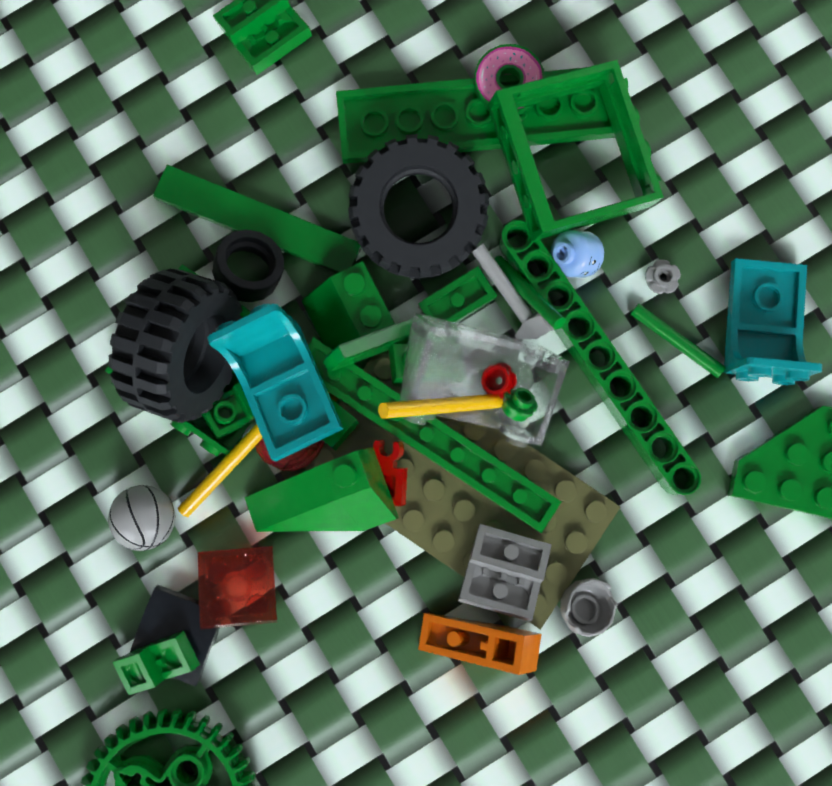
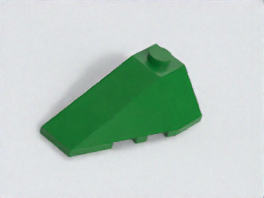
[244,447,399,532]

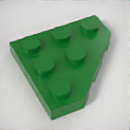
[728,406,832,519]

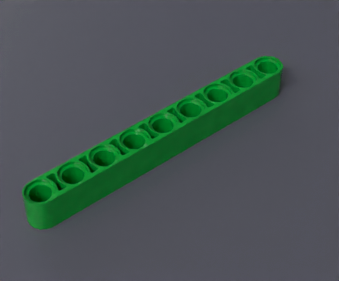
[499,220,701,495]

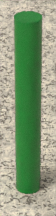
[494,255,566,330]
[630,303,726,378]

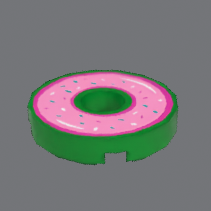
[474,44,545,115]

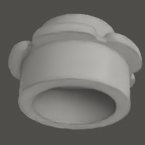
[645,260,681,294]

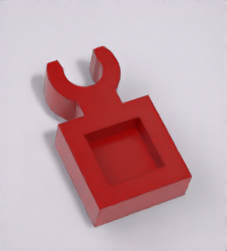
[373,440,408,507]

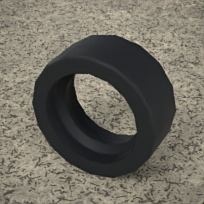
[212,229,284,303]

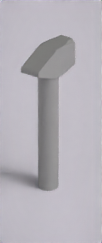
[471,243,554,339]

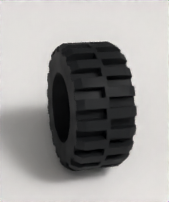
[348,134,489,279]
[109,268,242,423]

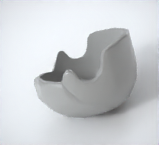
[560,578,618,637]

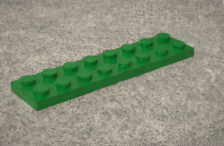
[336,67,615,164]

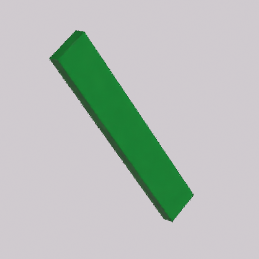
[153,165,361,273]

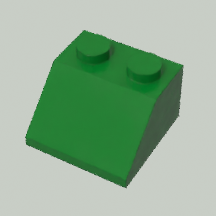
[302,261,395,350]

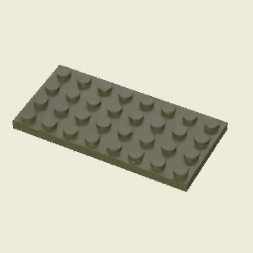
[302,350,620,630]

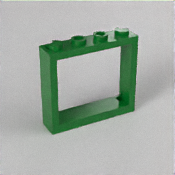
[487,59,664,242]

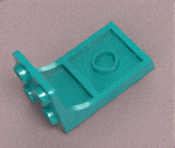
[724,258,822,385]
[207,304,344,462]

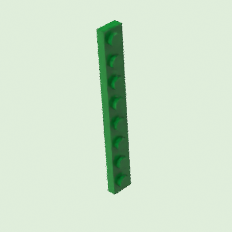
[308,337,562,533]

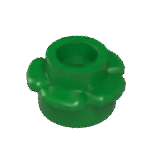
[502,387,538,422]

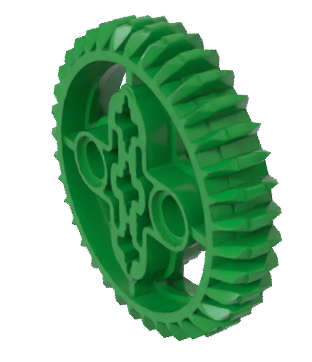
[80,708,256,786]

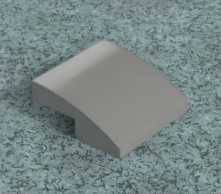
[458,524,552,622]

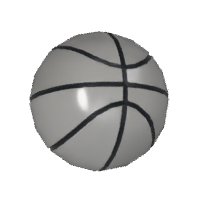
[108,485,176,551]

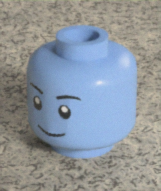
[550,230,604,278]

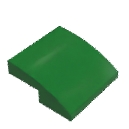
[213,0,313,75]

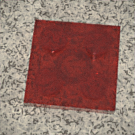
[198,546,277,629]

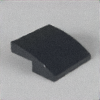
[130,584,225,687]

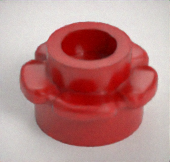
[481,362,517,399]

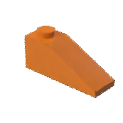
[418,613,542,675]

